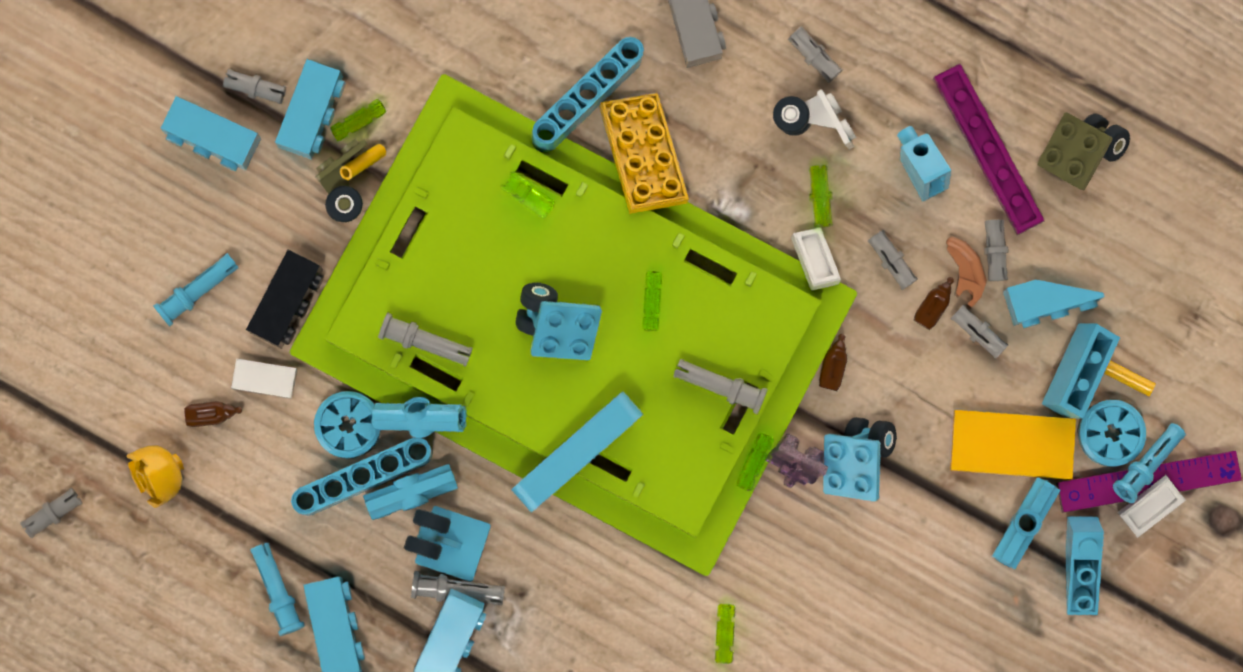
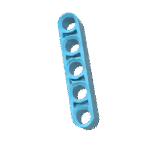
[532,37,644,152]
[511,391,643,513]
[291,437,433,516]

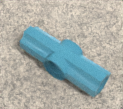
[372,397,467,438]
[363,464,458,520]
[992,477,1060,570]

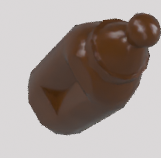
[914,277,954,330]
[819,334,847,391]
[184,401,242,427]

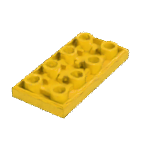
[599,93,689,214]
[950,410,1076,480]

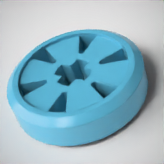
[314,391,381,459]
[1078,400,1146,467]

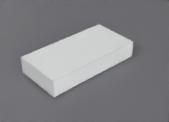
[791,227,841,291]
[231,358,297,399]
[1117,475,1186,538]

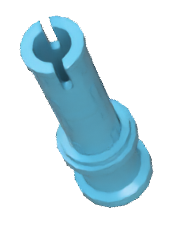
[153,253,239,327]
[1113,423,1186,503]
[250,543,305,636]

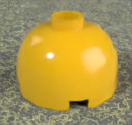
[127,445,184,508]

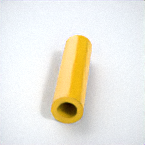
[340,144,386,180]
[1104,360,1156,397]

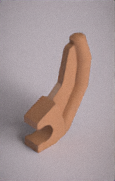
[946,236,987,309]

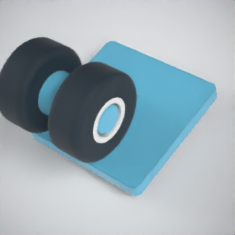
[515,283,602,360]
[823,417,897,501]
[404,506,491,582]

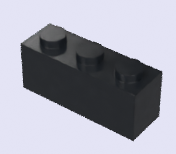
[246,249,324,349]

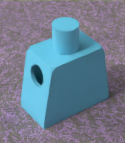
[897,126,951,202]

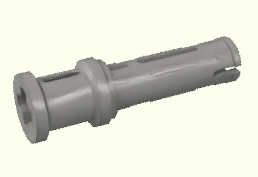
[378,313,473,366]
[674,359,768,415]
[411,571,505,606]

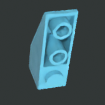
[1003,280,1105,329]
[1066,516,1104,615]

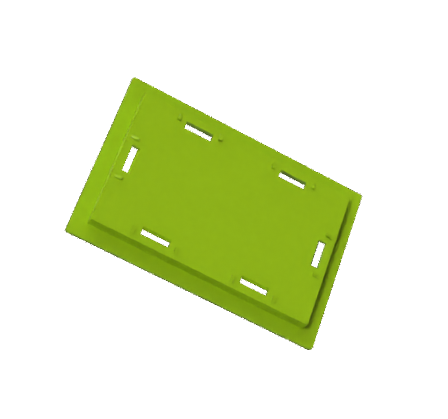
[290,74,857,576]

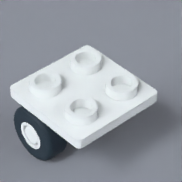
[773,89,856,150]

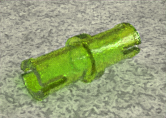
[808,165,833,228]

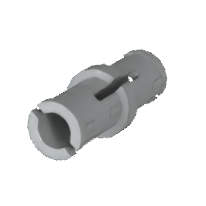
[788,27,842,83]
[223,69,286,105]
[984,220,1009,281]
[868,230,918,290]
[951,305,1008,359]
[20,488,83,538]

